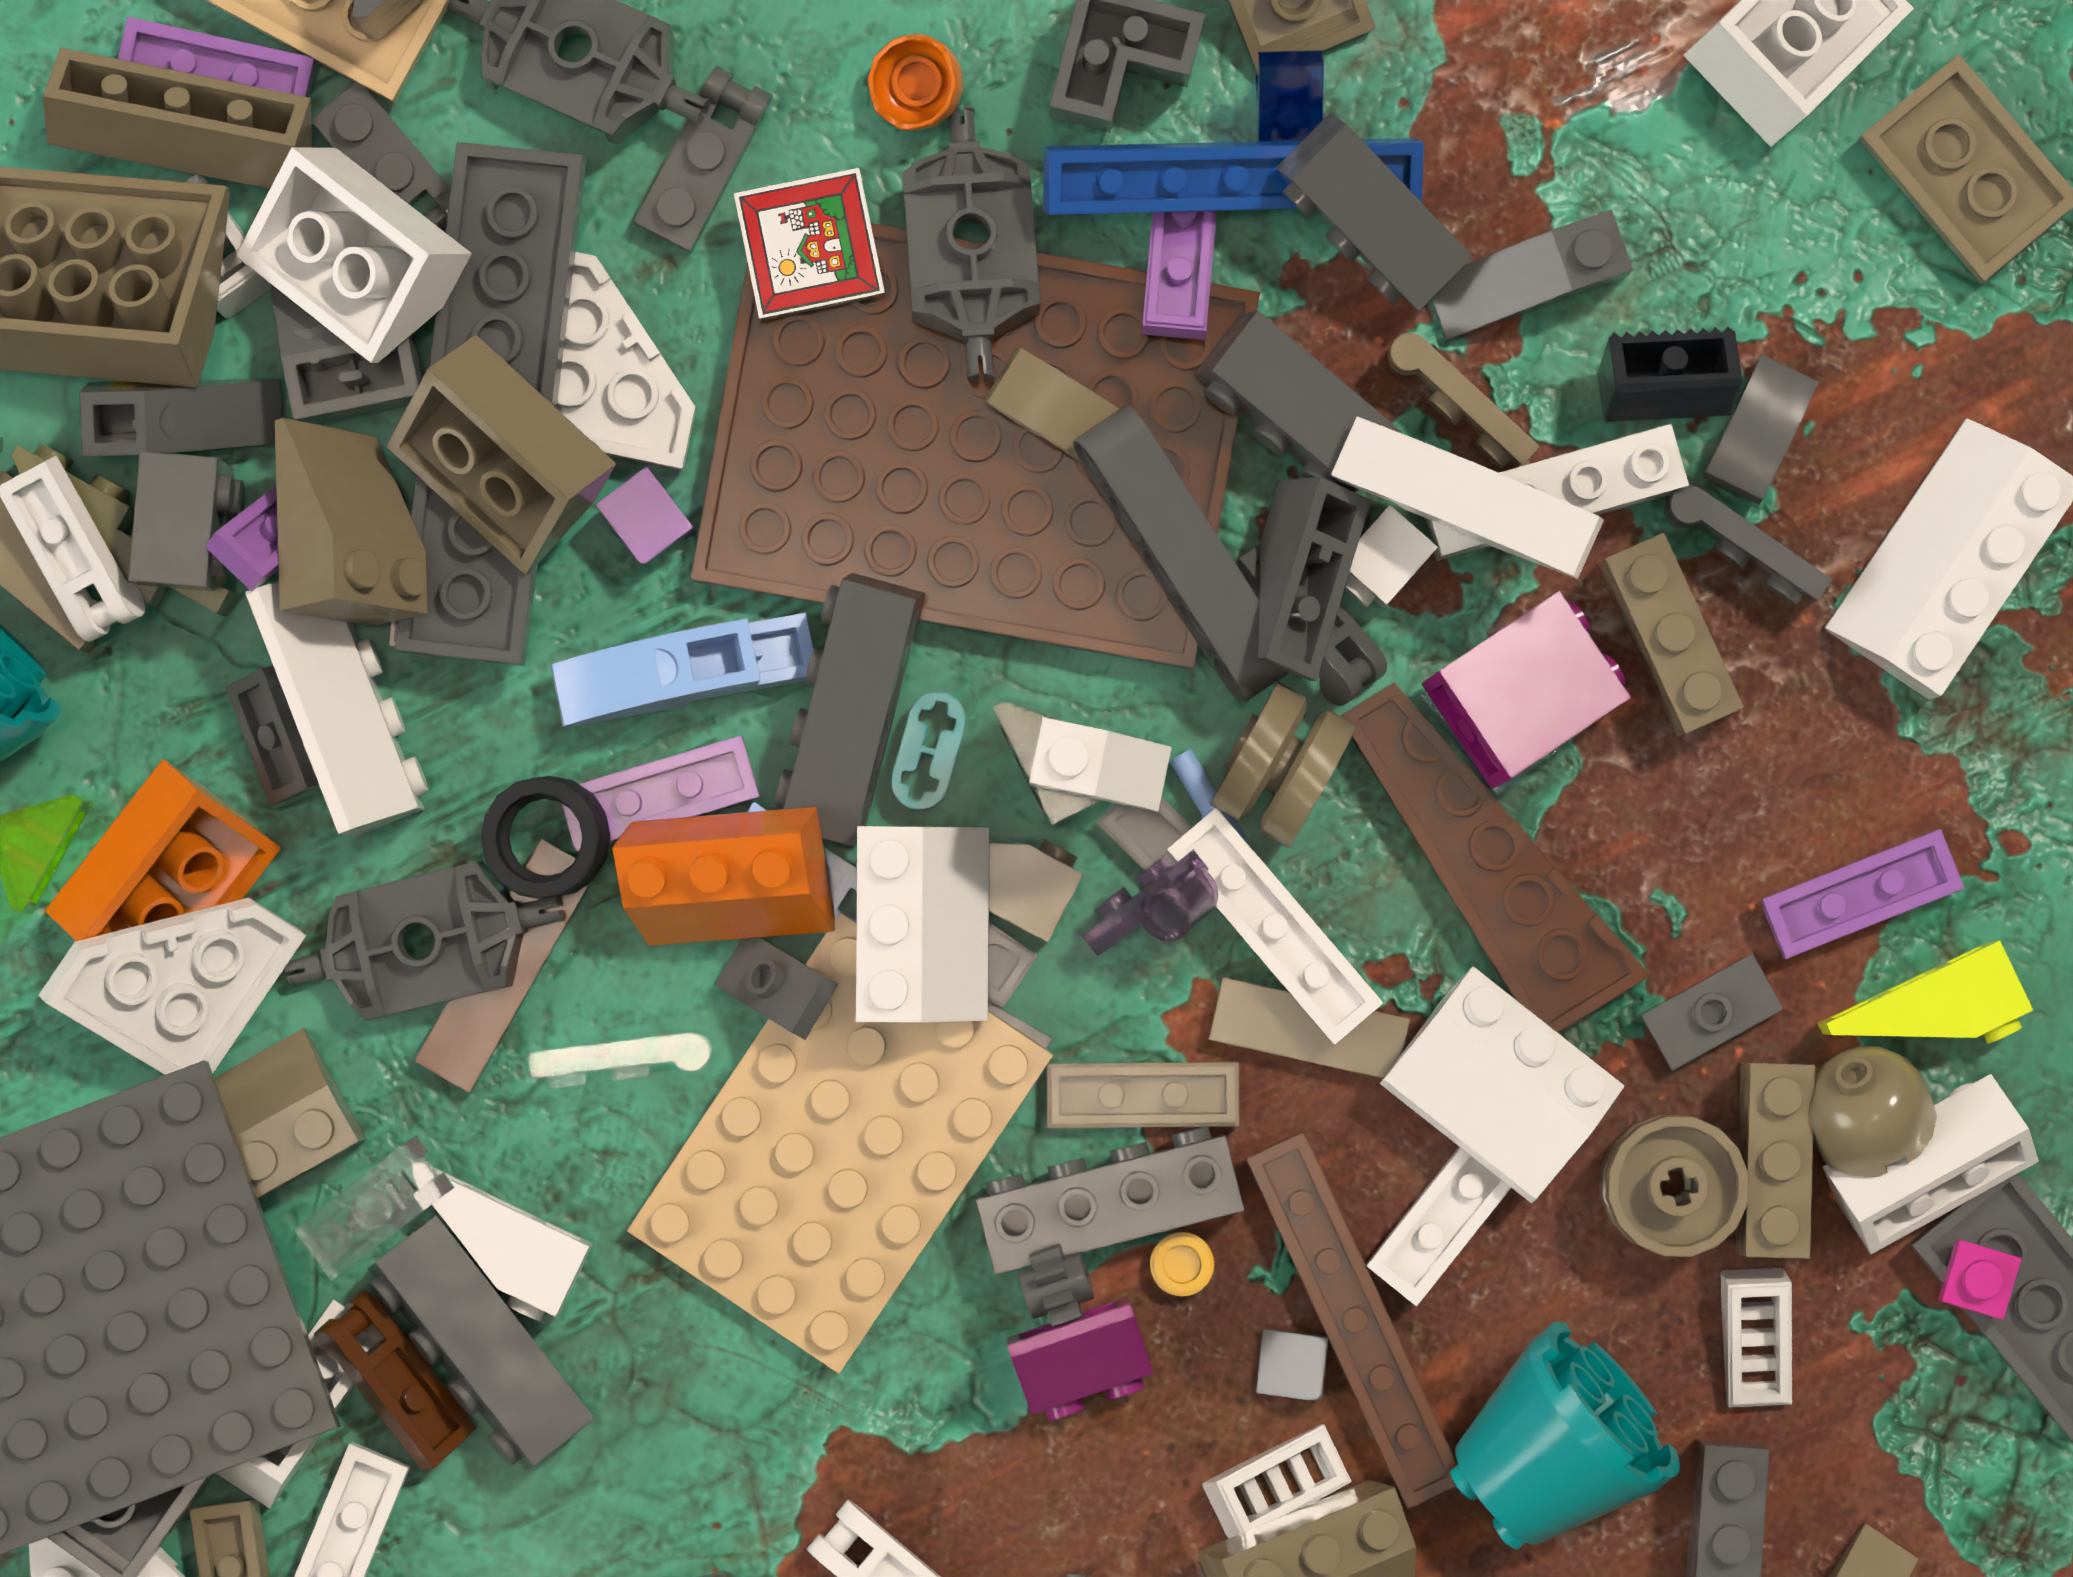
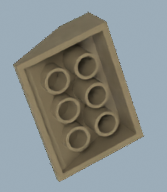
[0,167,230,388]

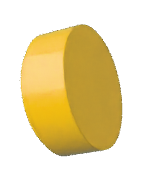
[1150,1231,1214,1296]

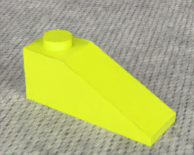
[1818,941,2033,1044]

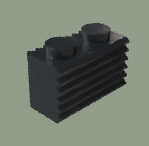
[1597,327,1742,422]

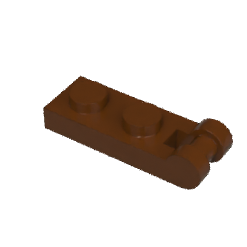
[314,1291,477,1472]

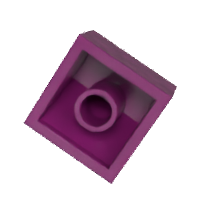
[1007,1296,1154,1421]

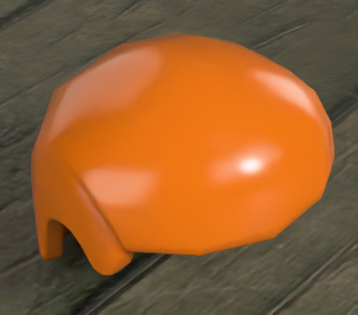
[867,33,964,132]

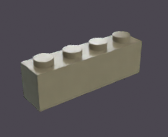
[43,48,312,189]

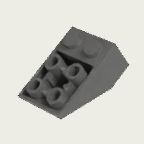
[270,283,423,425]

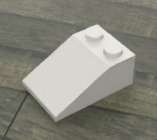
[1683,0,1914,147]

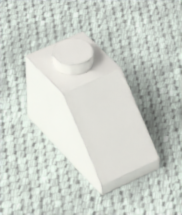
[1029,717,1172,812]

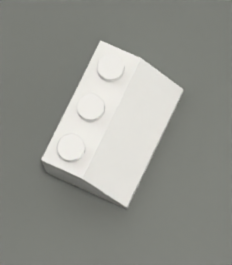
[236,147,472,363]
[856,826,989,1022]
[1380,966,1624,1203]

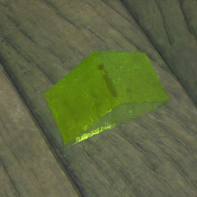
[0,794,94,914]

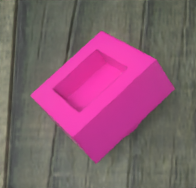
[1938,1238,2022,1320]

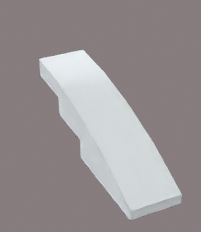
[1331,417,1604,579]

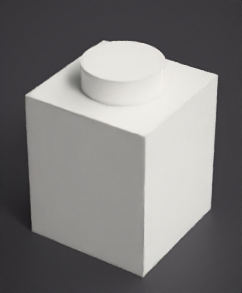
[1344,505,1438,608]

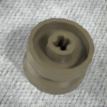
[1210,681,1357,848]
[1599,1114,1749,1257]

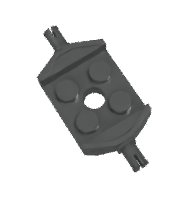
[447,0,710,145]
[902,105,1040,383]
[285,861,565,1021]

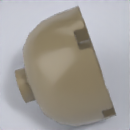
[1810,1046,1937,1177]

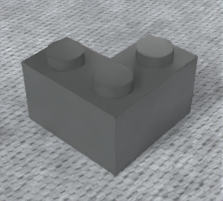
[1049,0,1206,133]
[128,451,244,591]

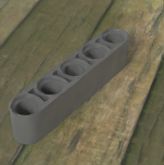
[1072,405,1290,704]

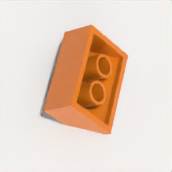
[44,759,282,941]
[612,807,835,946]

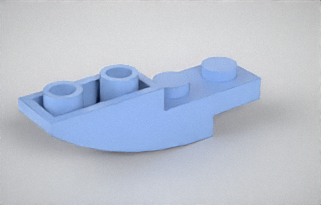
[551,613,814,728]

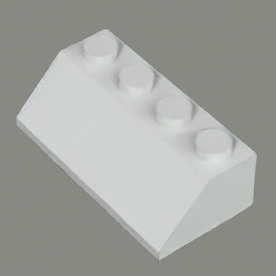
[1824,418,2073,700]
[245,581,429,837]

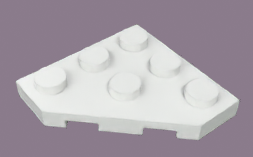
[557,252,696,471]
[38,897,306,1075]

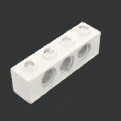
[1424,424,1689,561]

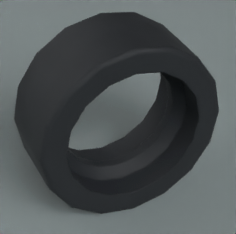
[481,776,611,899]

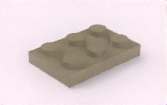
[1858,54,2073,284]

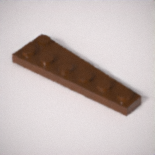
[1341,683,1649,1033]

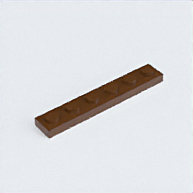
[1245,1131,1457,1509]

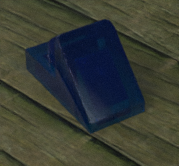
[1255,50,1324,141]

